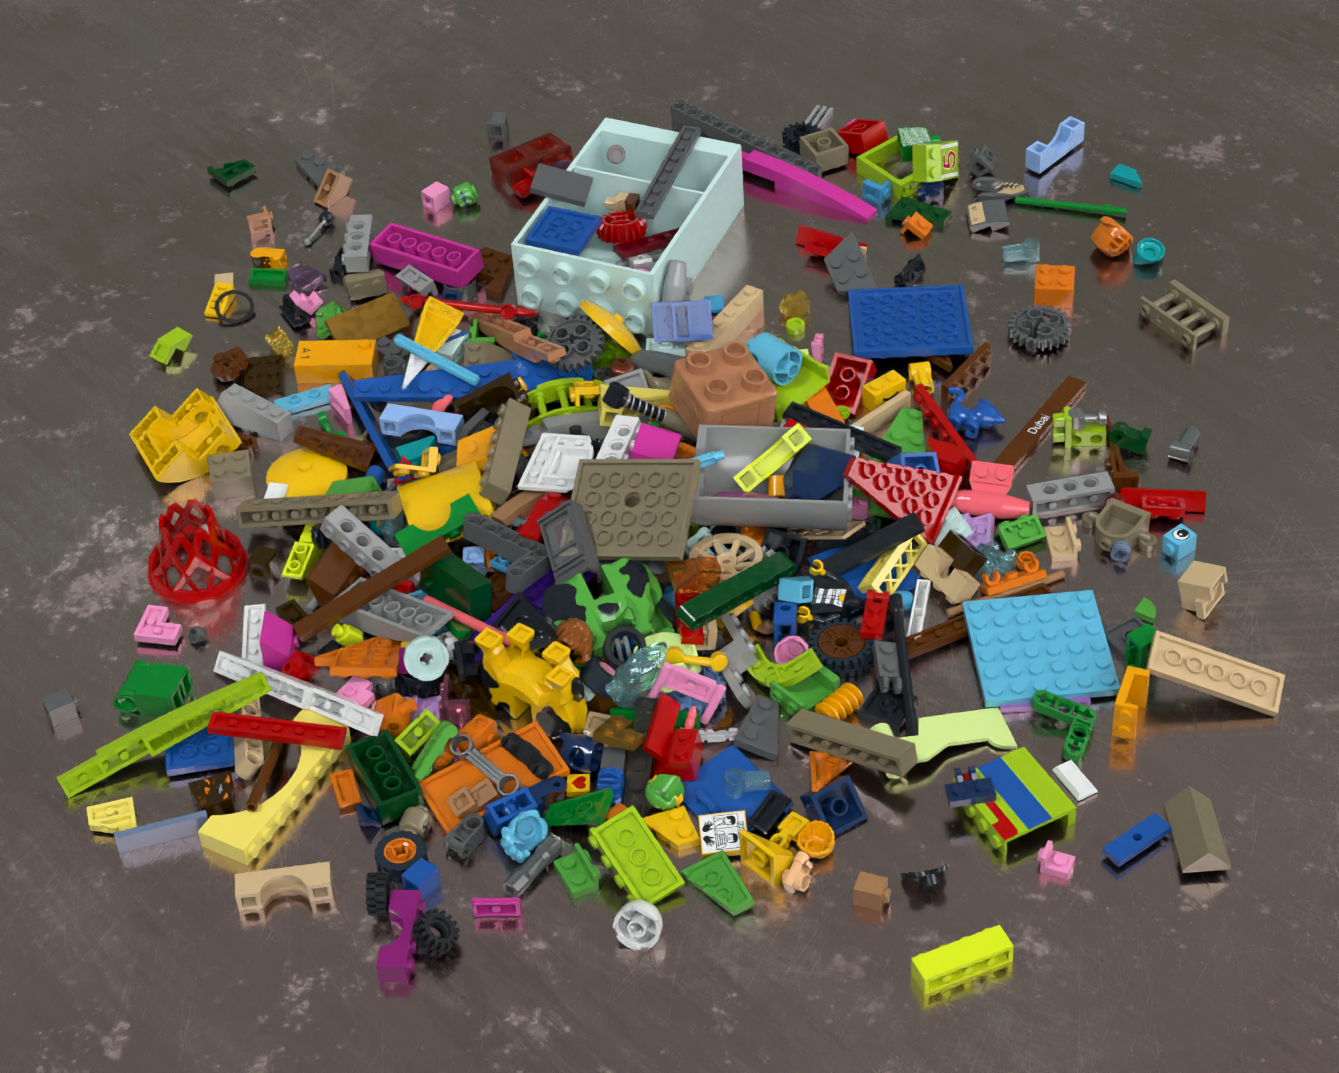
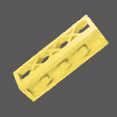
[857,534,927,595]

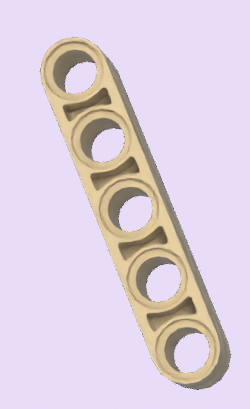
[232,697,264,780]

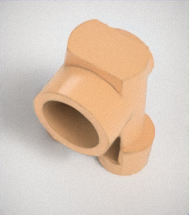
[782,851,813,893]

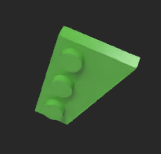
[681,850,755,916]

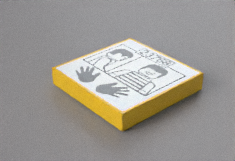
[698,810,747,859]

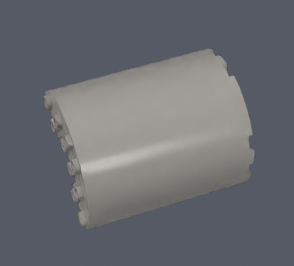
[691,424,854,530]

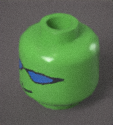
[451,182,479,208]

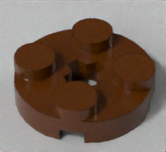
[211,346,249,382]

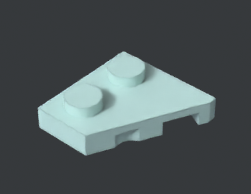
[935,506,974,547]

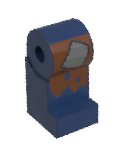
[528,776,567,816]

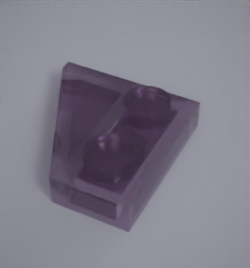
[287,262,327,295]

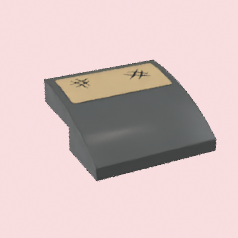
[966,199,1010,233]

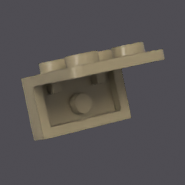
[344,269,388,301]

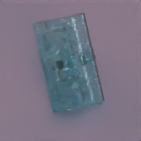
[380,507,405,544]
[977,541,1017,575]

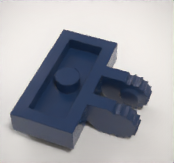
[945,765,996,808]

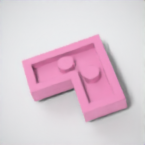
[133,605,183,646]

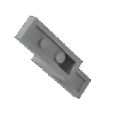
[719,612,759,710]

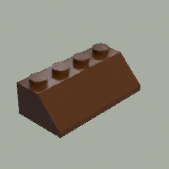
[305,541,369,608]

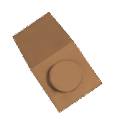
[314,168,353,208]

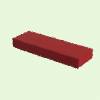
[642,693,681,761]

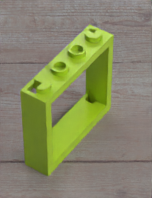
[856,136,921,200]

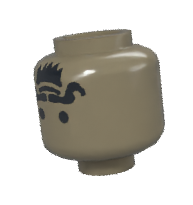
[399,805,433,839]

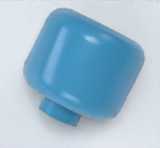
[893,591,914,612]

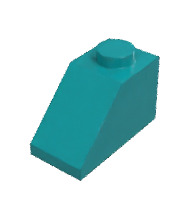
[396,435,436,466]

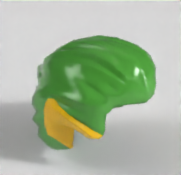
[645,774,685,811]

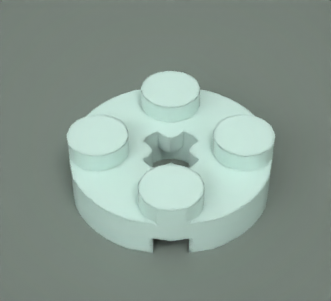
[403,635,449,681]

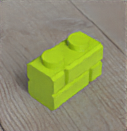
[394,709,440,760]

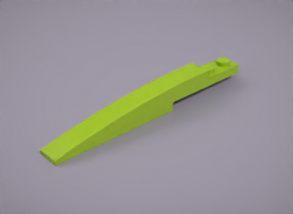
[56,671,272,798]

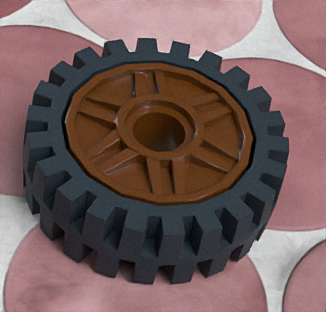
[809,618,874,679]

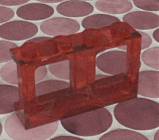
[489,132,574,187]

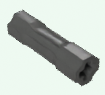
[502,836,563,898]

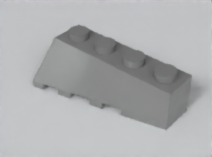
[217,383,295,442]

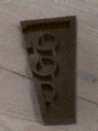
[441,664,502,727]

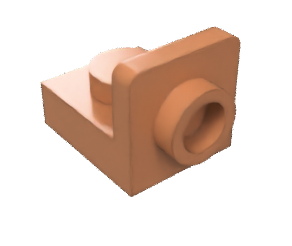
[247,206,274,235]

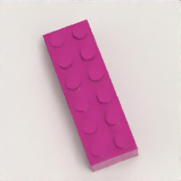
[369,222,484,288]

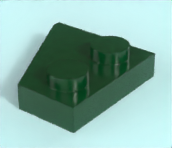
[207,159,257,187]

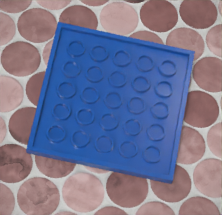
[848,284,974,359]

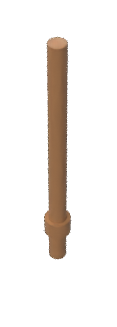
[946,570,1065,617]

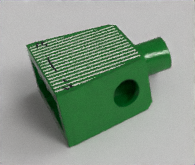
[897,127,941,162]

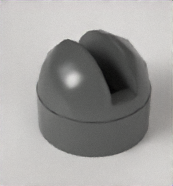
[188,626,207,644]

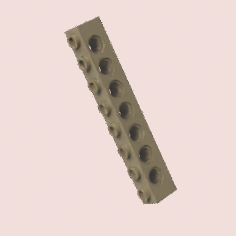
[235,490,403,528]

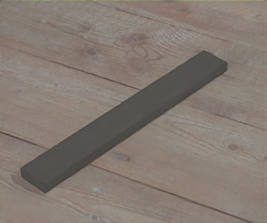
[635,125,701,220]

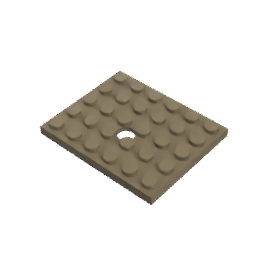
[559,459,701,561]

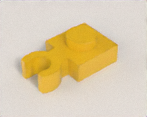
[770,811,810,849]

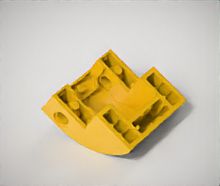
[129,388,242,483]
[397,461,494,543]

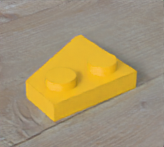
[642,805,700,851]

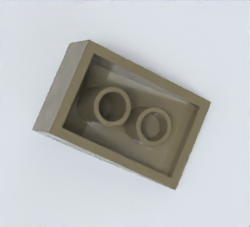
[463,342,513,366]

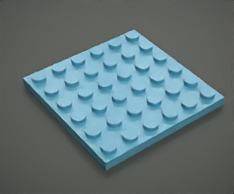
[962,590,1120,708]

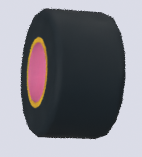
[580,657,624,699]

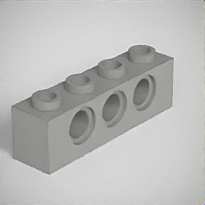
[342,214,374,273]
[1025,471,1115,516]
[320,505,402,577]

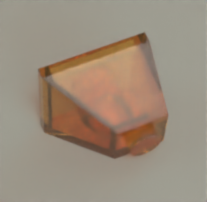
[665,557,722,593]

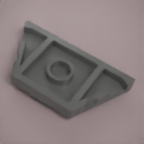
[824,232,878,295]

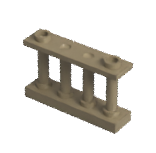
[1139,279,1229,351]

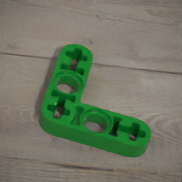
[1031,690,1096,762]

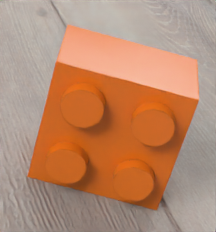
[1034,264,1075,308]

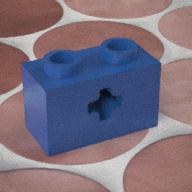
[483,787,538,836]

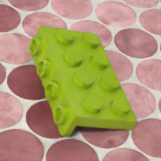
[588,805,685,905]

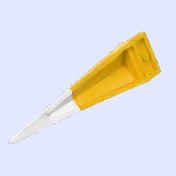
[402,296,464,389]

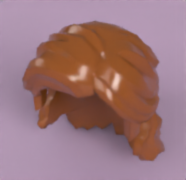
[556,618,593,664]

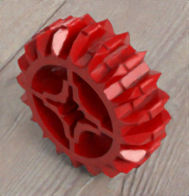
[596,210,647,244]

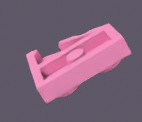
[810,333,824,363]

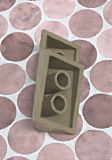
[1164,786,1231,873]

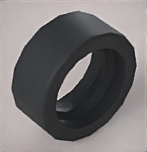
[603,626,646,670]

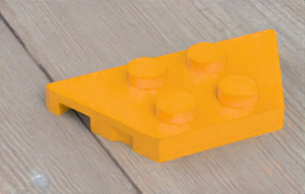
[456,426,529,475]

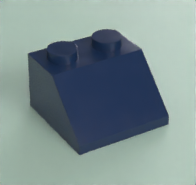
[799,775,868,836]

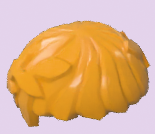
[797,820,835,859]

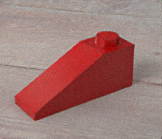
[519,492,568,541]

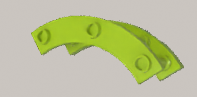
[526,378,605,429]

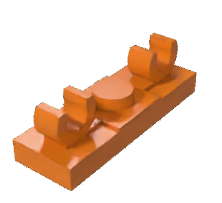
[979,557,1047,596]

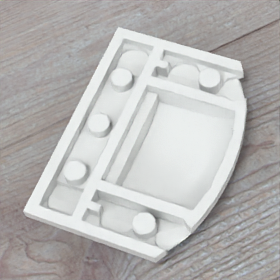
[518,433,594,493]

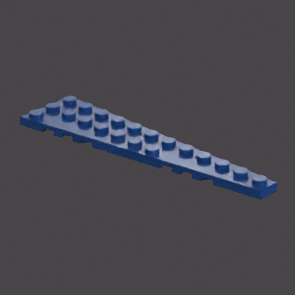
[353,358,593,403]

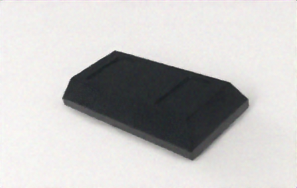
[747,789,792,834]

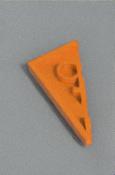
[809,751,853,792]

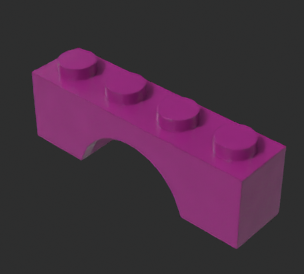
[376,890,426,983]

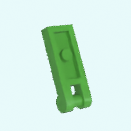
[410,720,458,781]

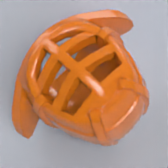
[1091,216,1134,257]

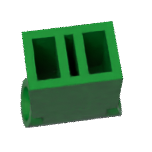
[113,659,194,717]

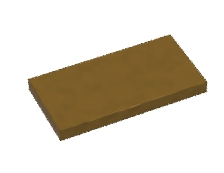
[324,292,411,341]

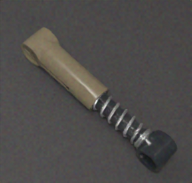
[602,381,697,443]

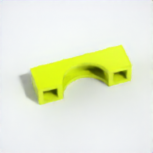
[733,423,814,492]

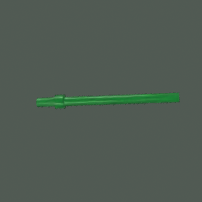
[1015,196,1127,216]

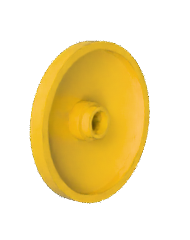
[579,299,642,354]
[266,448,348,497]

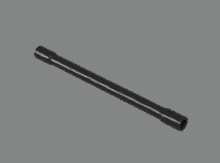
[889,593,918,737]

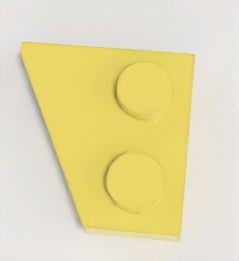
[86,797,138,834]

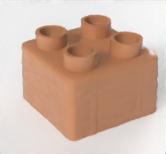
[669,341,777,439]

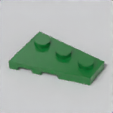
[545,787,614,826]

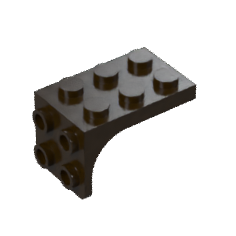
[452,372,536,424]

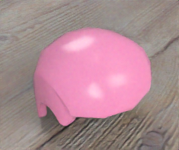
[774,635,809,664]

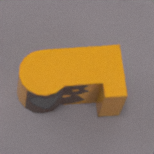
[250,247,288,269]

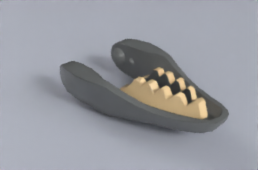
[972,177,1031,201]

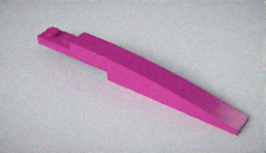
[742,150,877,221]

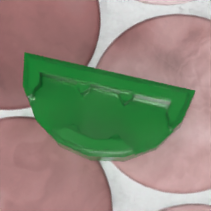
[444,619,472,639]

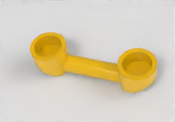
[665,646,728,672]

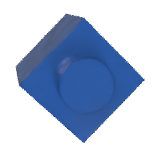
[401,858,441,900]

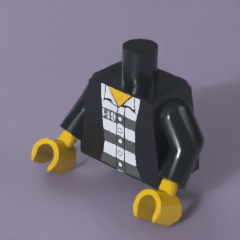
[797,559,863,626]

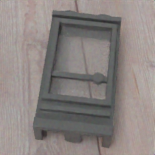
[536,500,602,585]

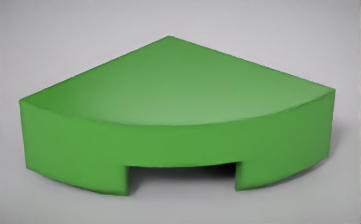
[1134,597,1156,624]

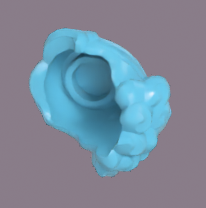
[500,809,548,863]

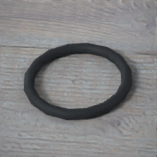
[215,290,254,323]

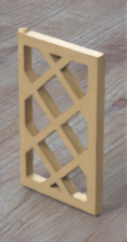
[796,521,866,540]

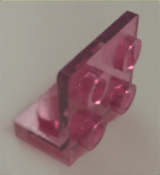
[438,675,473,732]

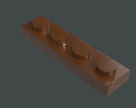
[941,342,993,403]

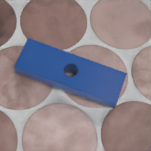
[1102,813,1172,867]

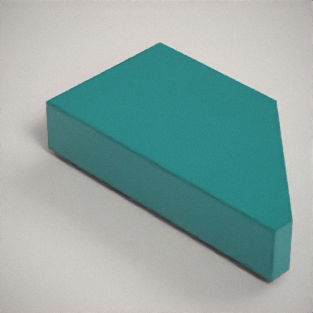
[1110,164,1142,188]

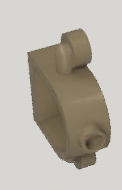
[1082,498,1157,552]

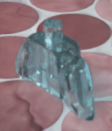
[605,642,667,709]

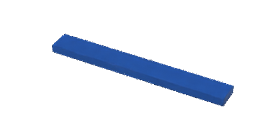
[339,370,400,473]

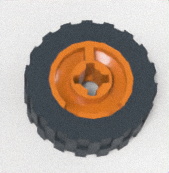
[374,831,428,883]

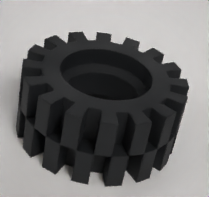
[365,872,391,916]
[412,908,460,957]

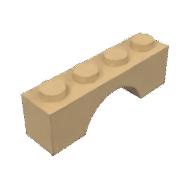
[235,861,334,911]

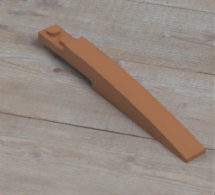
[467,312,567,363]

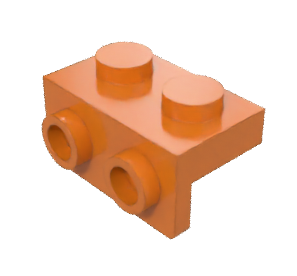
[450,714,500,753]

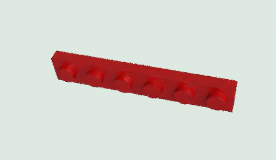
[207,711,347,750]

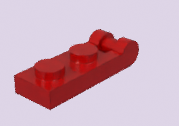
[860,589,890,640]

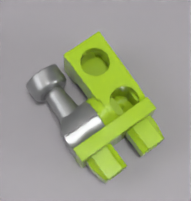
[1052,406,1107,448]

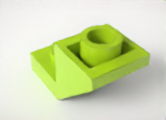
[149,327,193,365]

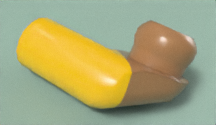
[749,611,774,635]

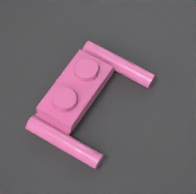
[646,662,726,724]

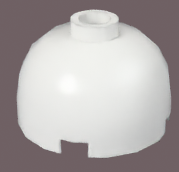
[613,900,663,950]

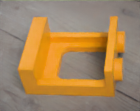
[1112,666,1150,740]

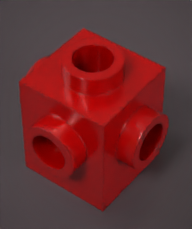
[281,650,320,683]

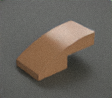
[446,777,501,818]

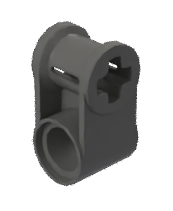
[443,813,487,859]

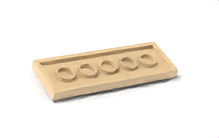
[1146,630,1285,717]

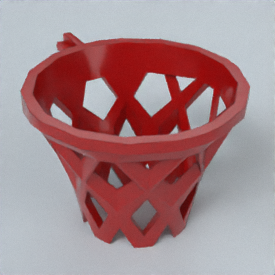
[148,499,248,606]

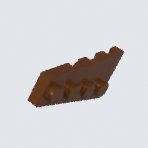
[293,425,377,472]

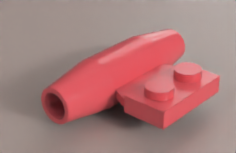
[950,460,1030,519]

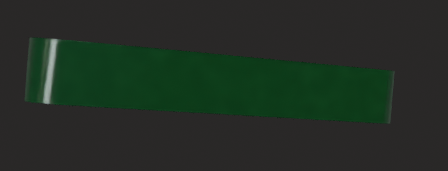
[675,551,797,631]

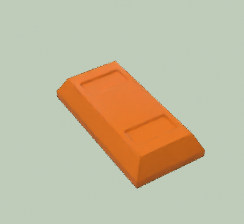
[330,768,362,809]

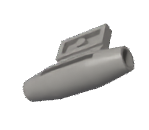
[660,260,694,302]

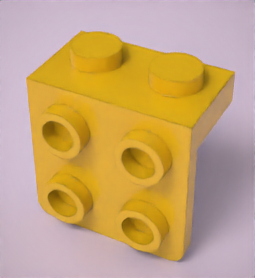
[388,447,441,479]

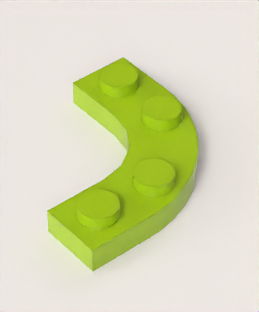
[747,644,823,687]

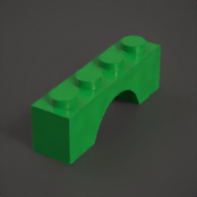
[394,493,480,556]

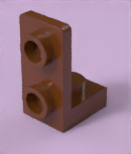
[1105,450,1139,493]

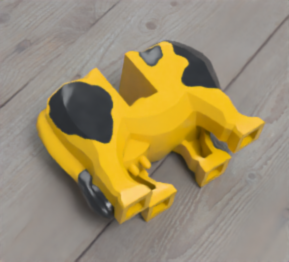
[474,623,588,739]

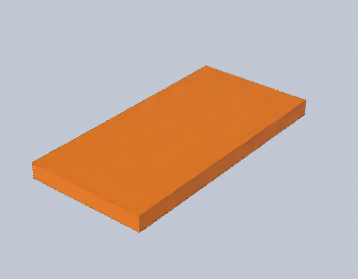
[419,721,570,835]

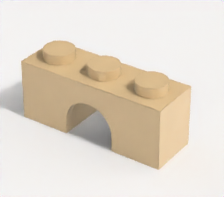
[915,544,980,605]

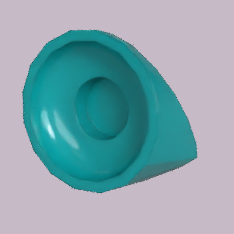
[1133,238,1165,264]

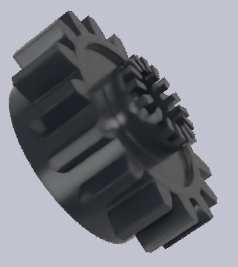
[782,121,821,153]
[395,663,444,698]

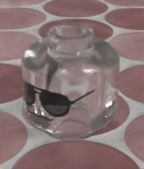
[365,676,397,697]

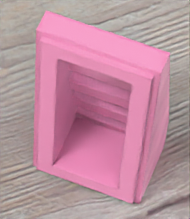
[328,384,352,425]

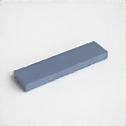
[114,810,208,854]

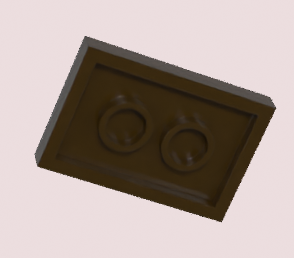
[244,354,285,399]

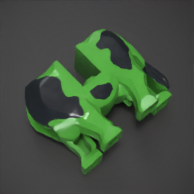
[542,558,676,677]

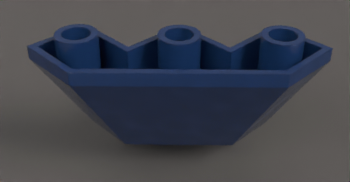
[783,443,856,500]

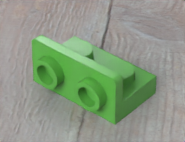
[994,514,1047,552]
[553,843,601,900]

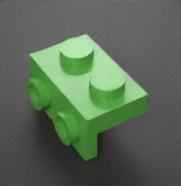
[316,301,346,340]

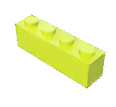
[911,925,1014,995]

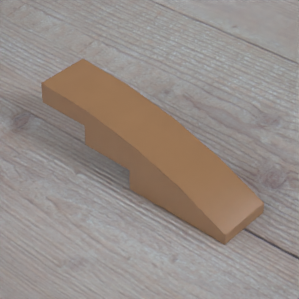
[490,490,564,527]

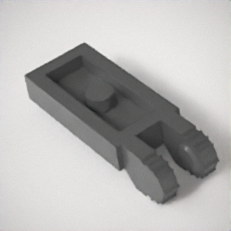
[872,640,902,694]

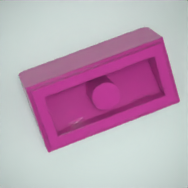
[471,898,522,917]

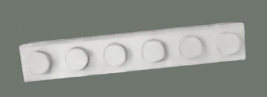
[906,579,931,640]

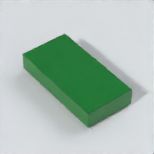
[248,268,290,286]

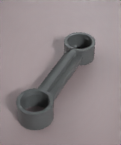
[449,734,523,797]

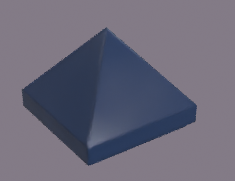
[442,290,462,311]
[356,804,383,828]

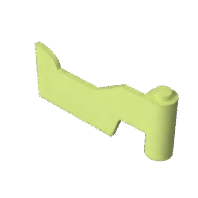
[870,707,1017,779]

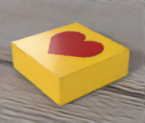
[567,774,591,797]

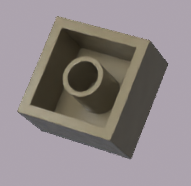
[800,127,848,172]
[208,450,255,501]

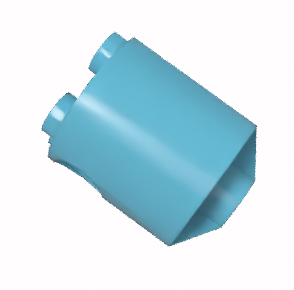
[747,332,802,386]

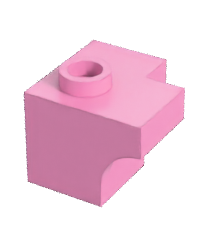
[336,676,375,708]

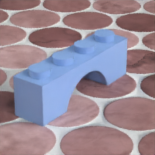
[1025,116,1085,174]
[379,403,464,446]

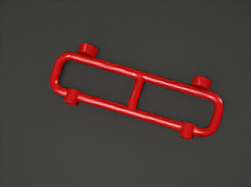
[399,294,539,319]

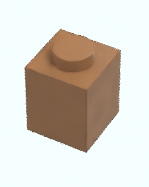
[853,871,891,911]

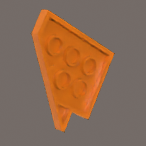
[315,636,402,679]

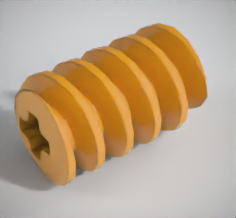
[815,683,864,720]

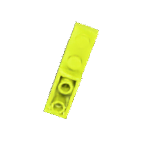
[282,524,324,580]

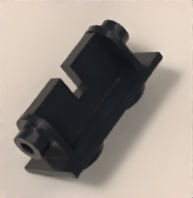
[894,253,926,287]
[279,294,311,328]

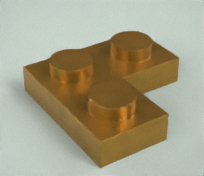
[592,715,644,751]

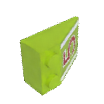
[912,140,959,182]

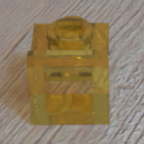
[778,288,810,320]
[265,326,296,358]

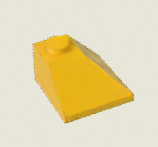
[739,829,794,888]

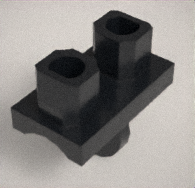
[448,637,483,681]

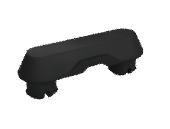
[501,732,553,779]

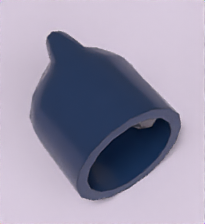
[560,732,604,775]

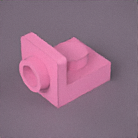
[289,290,323,315]
[1037,840,1075,880]

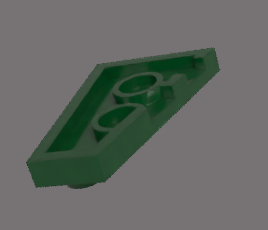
[885,196,952,227]

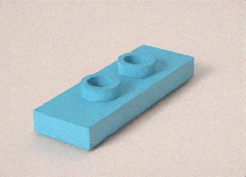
[273,384,331,414]

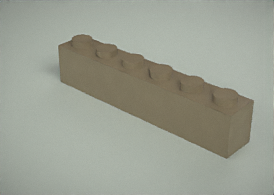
[479,398,531,505]
[786,709,918,777]

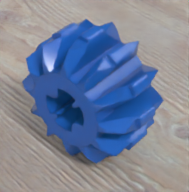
[597,767,625,806]

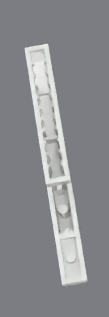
[214,650,384,736]

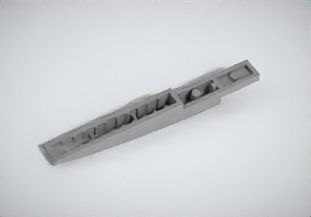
[522,411,653,447]

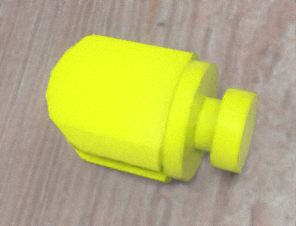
[331,624,364,647]

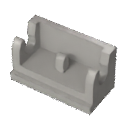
[396,265,439,297]

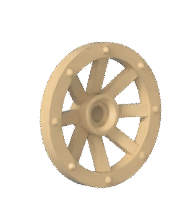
[689,533,763,585]

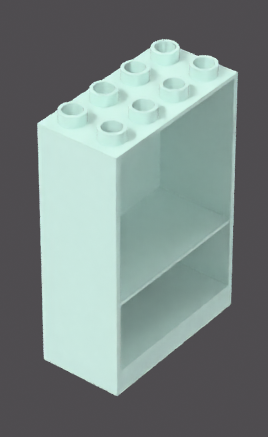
[511,117,744,336]

